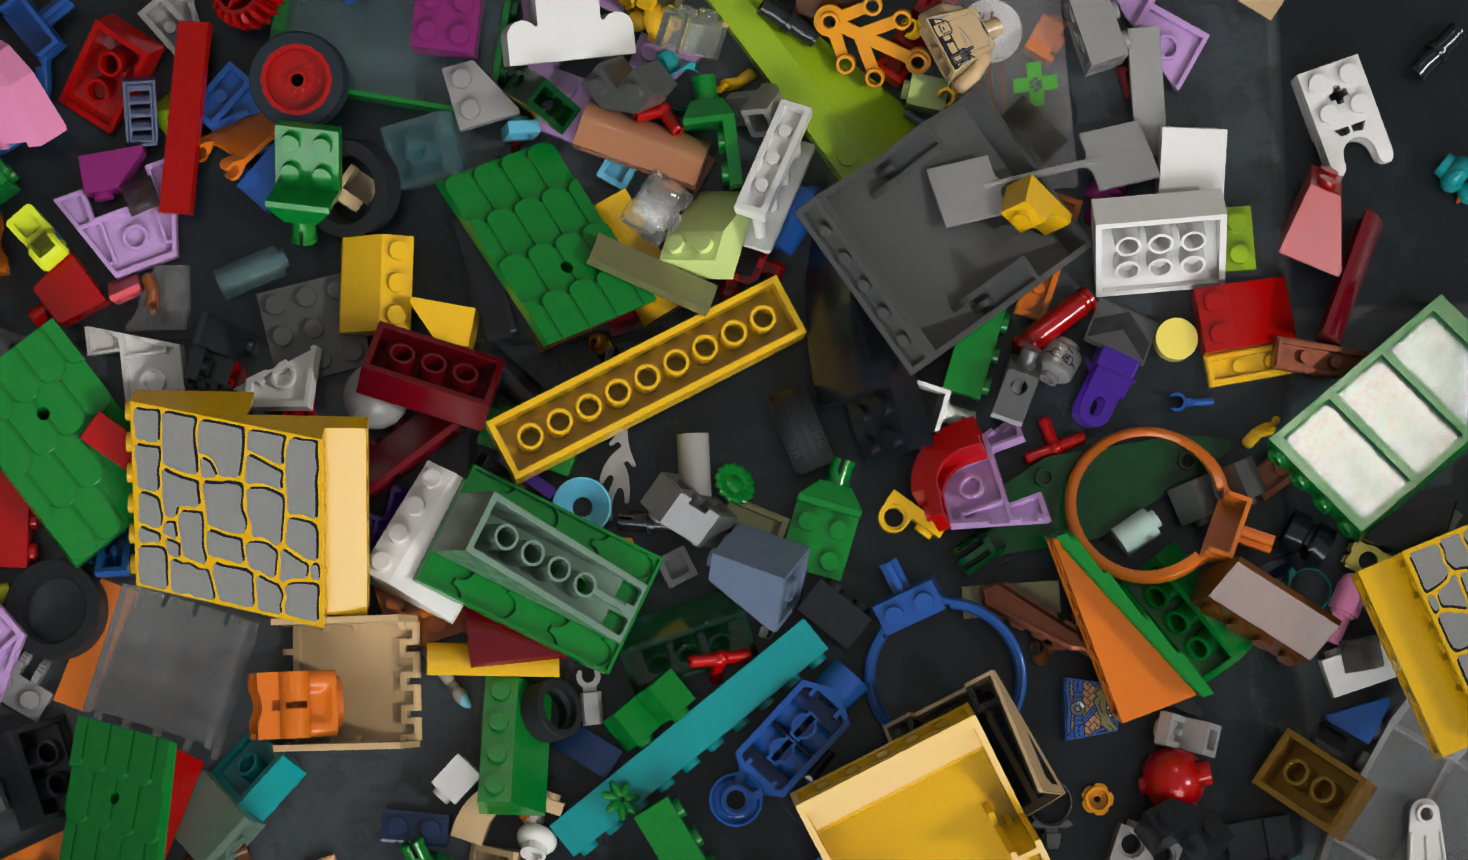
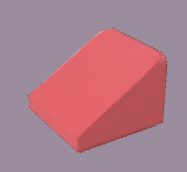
[107,273,146,305]

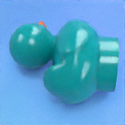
[1434,152,1468,205]

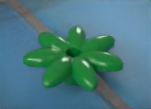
[601,780,640,821]

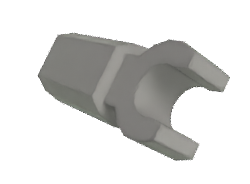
[576,670,604,726]

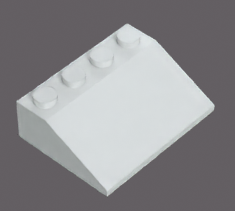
[1091,188,1227,297]
[370,460,464,624]

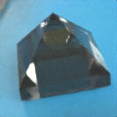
[120,175,160,217]

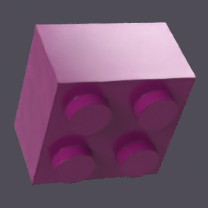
[409,0,485,61]

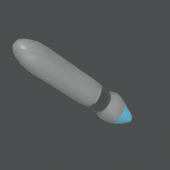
[420,645,472,708]

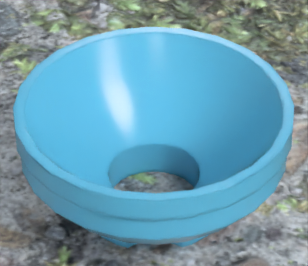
[552,477,612,528]

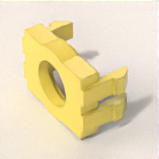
[1340,541,1392,573]

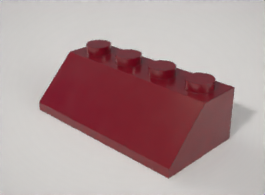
[369,412,464,503]

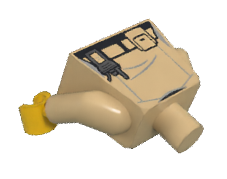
[901,3,1003,107]

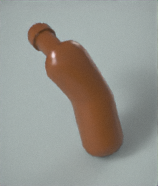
[141,273,160,315]

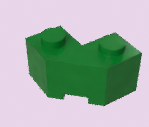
[602,668,696,752]

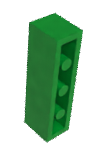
[941,309,1010,402]

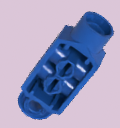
[709,659,868,827]

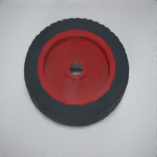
[249,31,350,125]

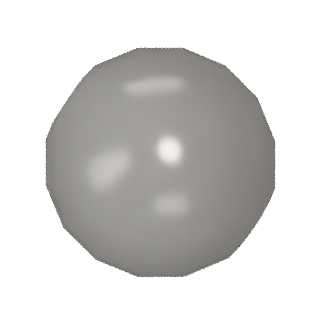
[343,367,407,429]

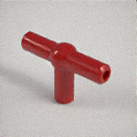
[633,101,683,136]
[1023,416,1087,465]
[688,649,753,684]

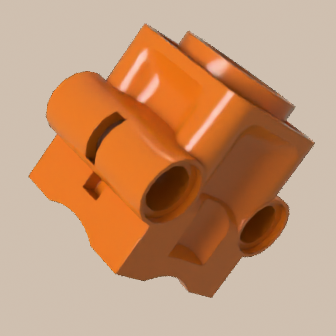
[247,670,344,740]

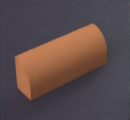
[572,100,712,191]

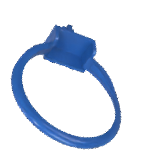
[0,0,76,156]
[863,557,1027,745]

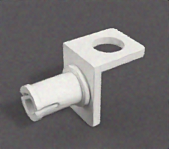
[917,380,976,433]

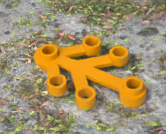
[814,0,932,88]

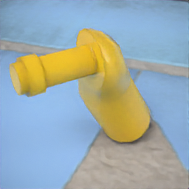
[716,68,757,93]
[1241,416,1280,449]

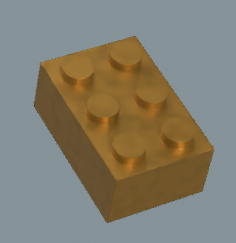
[1251,728,1378,842]

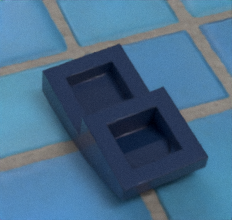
[551,725,623,779]

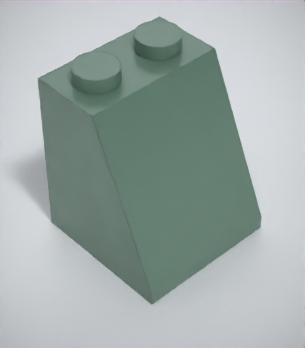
[175,770,266,860]

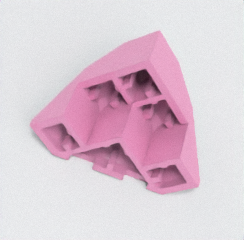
[0,40,67,150]

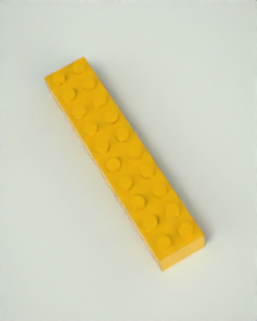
[486,275,807,485]

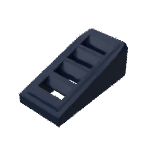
[122,77,159,147]

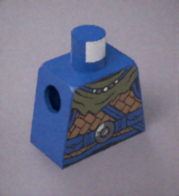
[1060,678,1118,740]

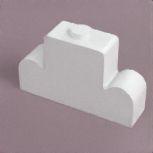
[501,0,636,67]

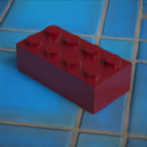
[356,321,505,432]

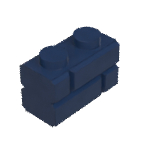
[381,807,452,848]

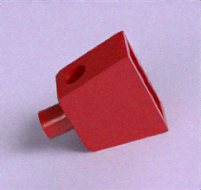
[27,251,112,328]

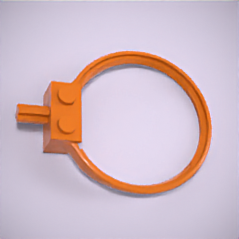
[1064,427,1276,584]

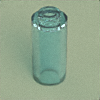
[214,245,290,300]

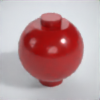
[1138,747,1214,806]

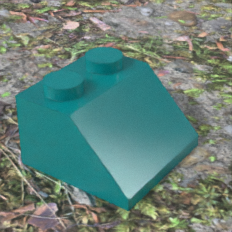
[211,730,307,822]

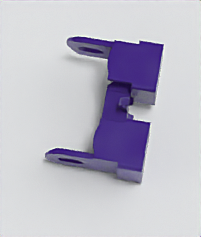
[1071,345,1141,428]

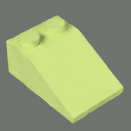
[659,191,751,280]

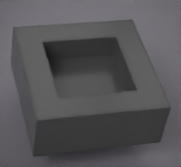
[659,545,698,589]

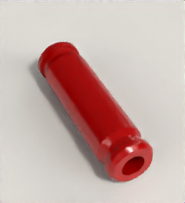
[1011,287,1097,355]

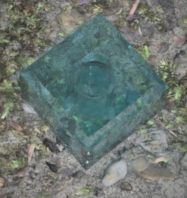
[381,111,468,191]

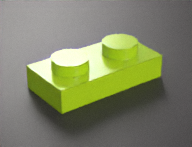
[1225,206,1256,273]

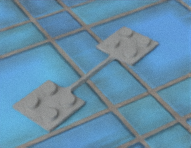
[926,120,1161,228]

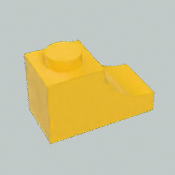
[1000,174,1072,236]

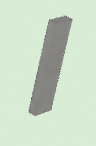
[1126,25,1166,156]

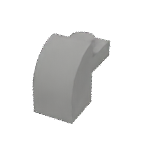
[725,83,783,138]
[1153,710,1222,758]

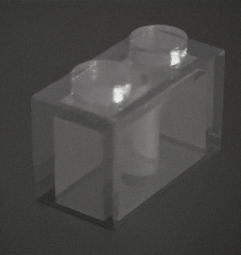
[654,4,729,60]

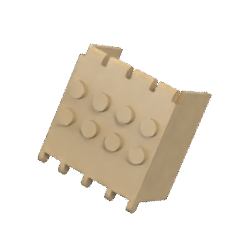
[271,614,422,752]

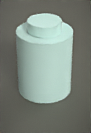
[1110,508,1162,557]

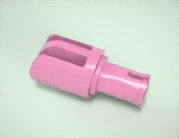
[1327,573,1364,646]

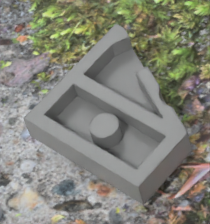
[137,0,200,56]
[442,60,521,132]

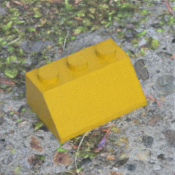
[338,234,414,336]

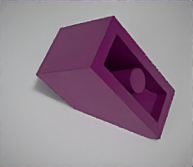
[78,145,149,202]

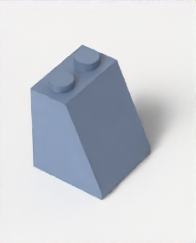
[707,523,810,632]

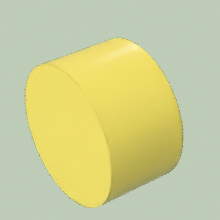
[1153,318,1198,362]

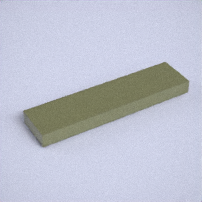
[586,233,718,317]

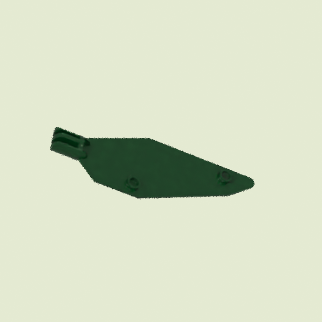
[949,434,1231,577]

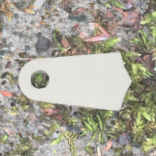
[1406,798,1447,860]

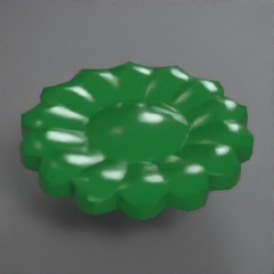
[714,463,756,505]

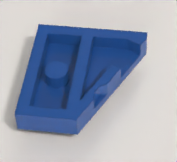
[203,61,261,132]

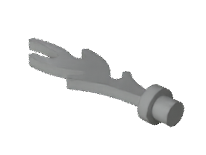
[599,429,636,521]

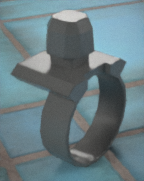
[1026,779,1073,849]

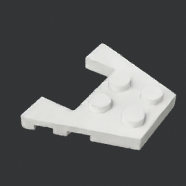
[84,326,188,402]

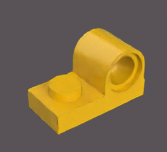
[877,489,945,540]

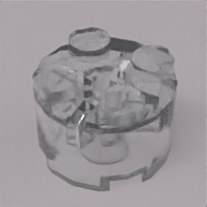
[619,169,694,248]

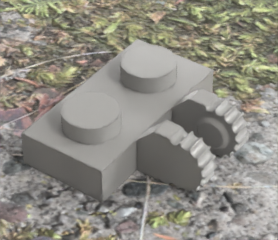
[1,650,55,722]

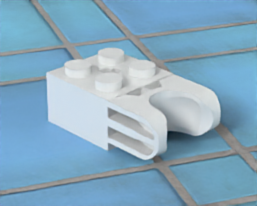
[1291,54,1393,178]

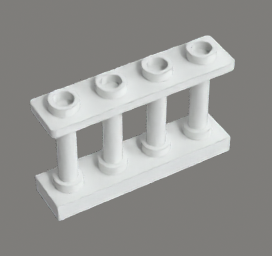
[734,99,815,254]

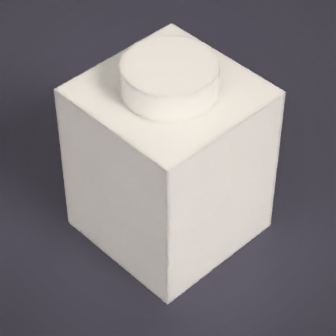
[431,752,479,805]

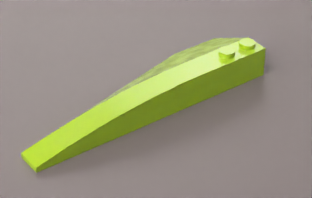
[705,0,918,181]

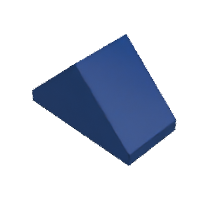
[94,529,136,579]
[1320,697,1391,744]

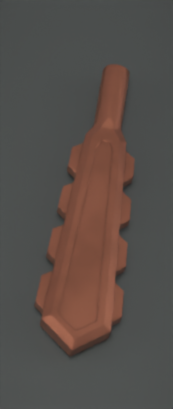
[980,581,1090,657]

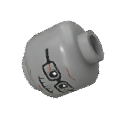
[1038,336,1082,386]

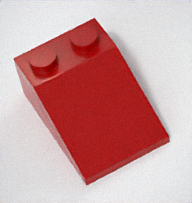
[58,13,166,135]
[1189,276,1297,357]

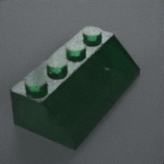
[619,590,759,695]

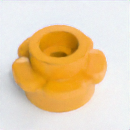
[1082,783,1114,816]

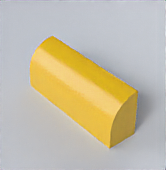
[594,188,683,329]
[425,642,559,677]

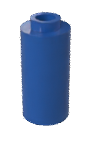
[774,183,822,257]

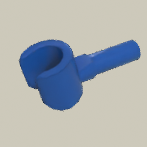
[1169,392,1214,413]

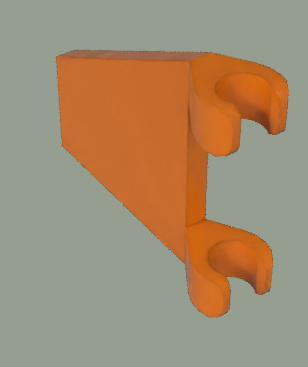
[199,112,275,181]

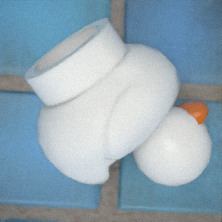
[517,815,557,860]

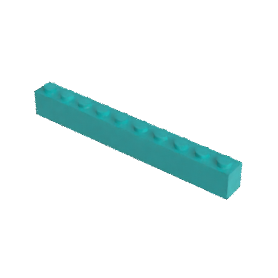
[549,618,829,857]

